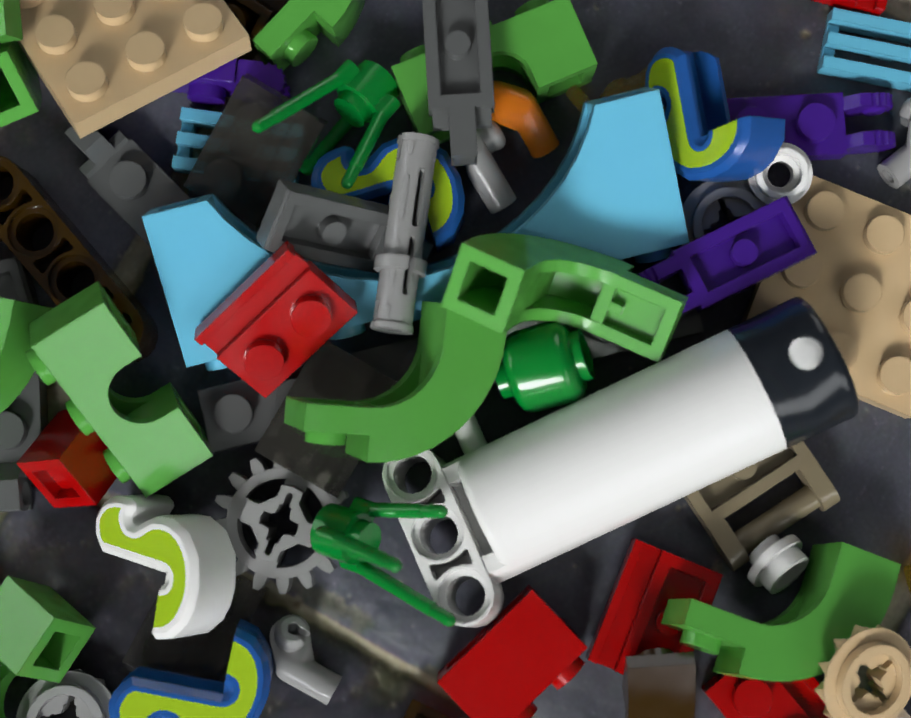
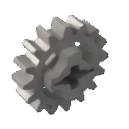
[215,453,349,594]

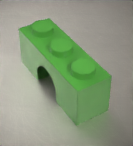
[391,0,598,145]
[26,281,213,498]
[0,575,96,718]

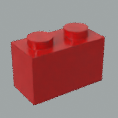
[437,584,588,718]

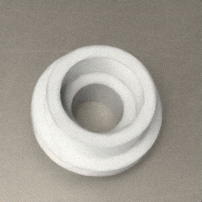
[747,142,813,204]
[747,534,809,594]

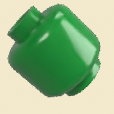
[495,321,595,413]

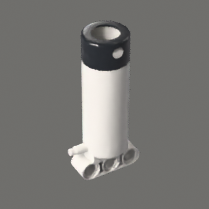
[382,297,859,628]

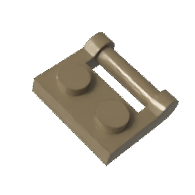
[684,441,840,572]

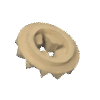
[815,624,911,718]

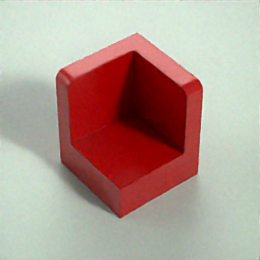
[16,409,117,508]

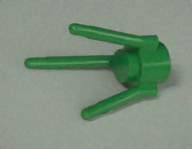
[251,59,401,189]
[310,497,456,627]

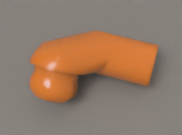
[491,81,560,158]

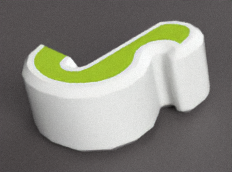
[96,494,236,639]

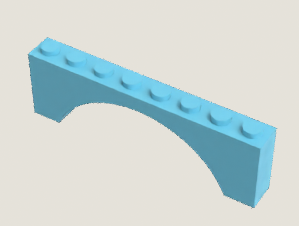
[142,87,689,371]

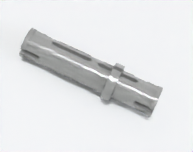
[370,132,440,335]

